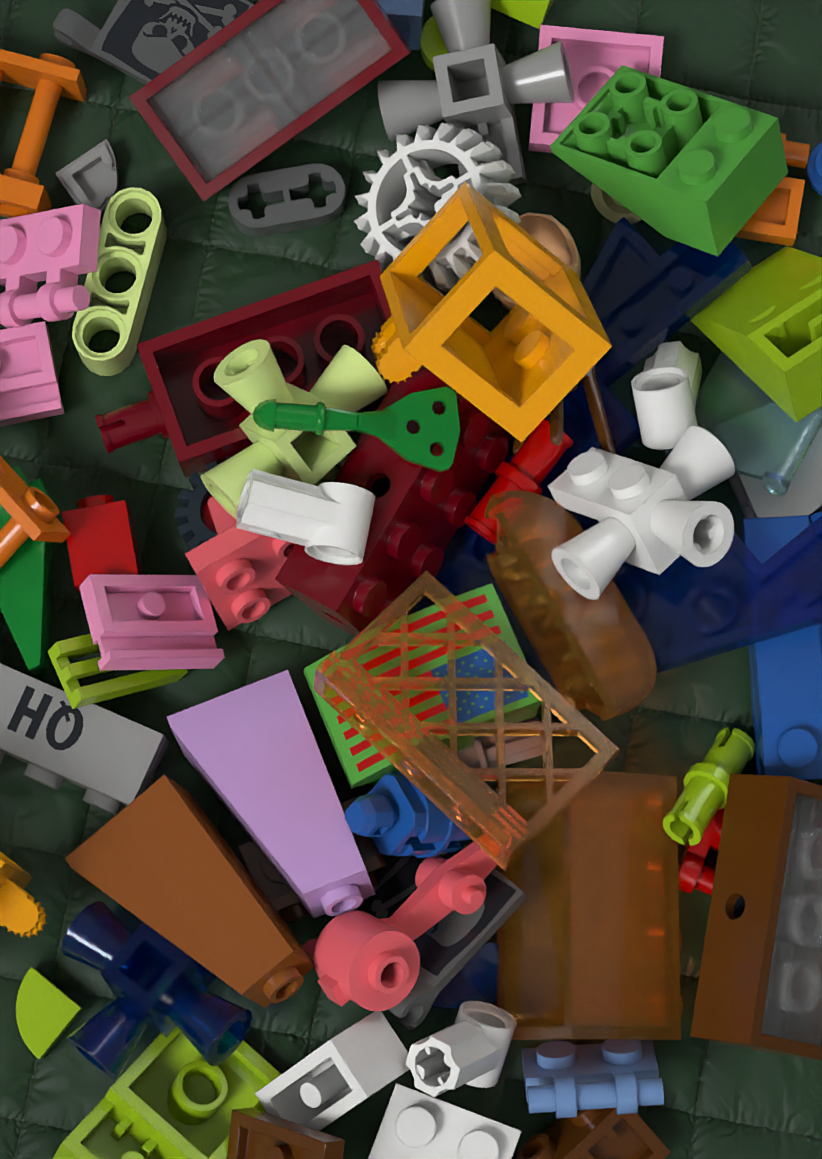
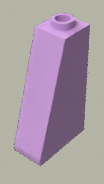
[167,670,375,918]

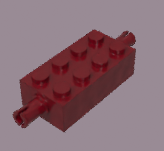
[94,259,449,478]

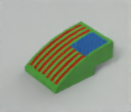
[304,583,543,789]

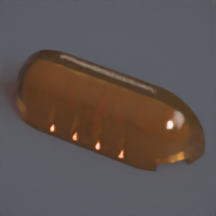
[484,490,657,721]

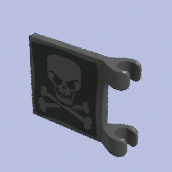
[53,0,254,85]
[316,845,528,1030]

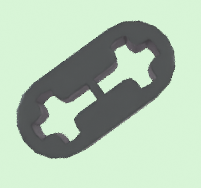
[228,164,346,237]

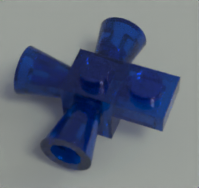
[62,901,252,1081]

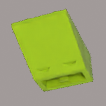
[685,246,822,423]

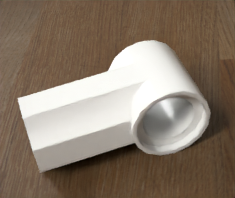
[631,341,702,450]
[236,469,375,565]
[405,1001,517,1097]

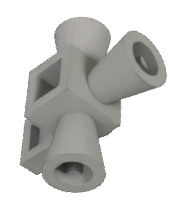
[378,0,574,185]

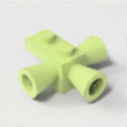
[200,339,388,520]

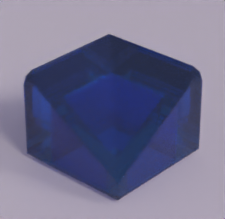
[431,943,499,1009]

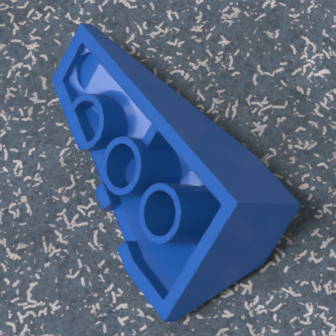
[742,515,822,780]

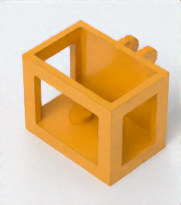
[371,182,612,443]

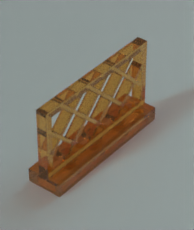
[314,570,620,871]

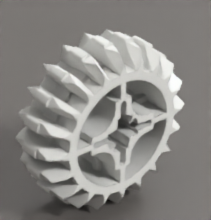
[354,123,522,292]

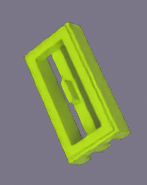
[47,633,188,709]

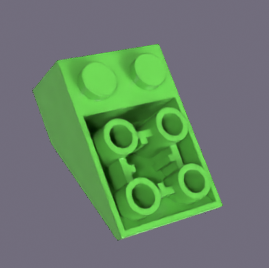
[550,65,788,257]

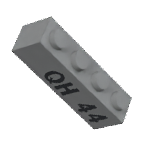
[0,663,169,815]

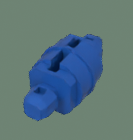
[345,767,499,858]

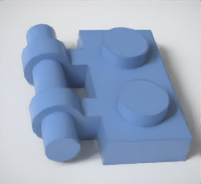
[522,1036,664,1119]

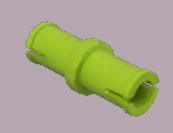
[662,727,756,846]

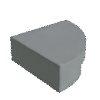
[55,139,119,222]

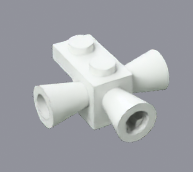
[548,426,735,600]

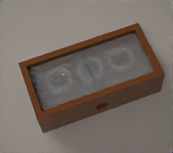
[690,774,822,1061]

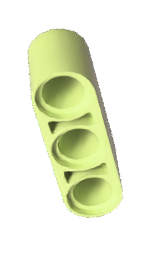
[72,187,167,376]

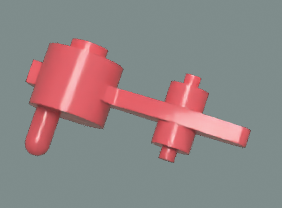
[303,831,509,1011]

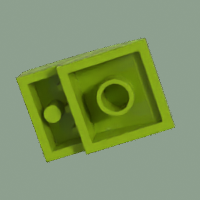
[53,997,281,1159]

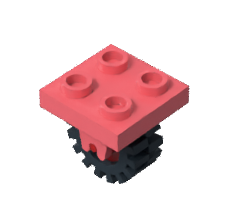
[175,457,296,631]

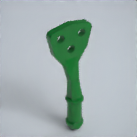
[253,387,460,472]

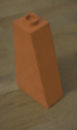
[65,775,314,1008]

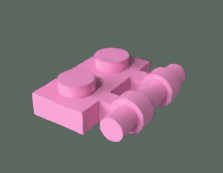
[0,204,101,328]

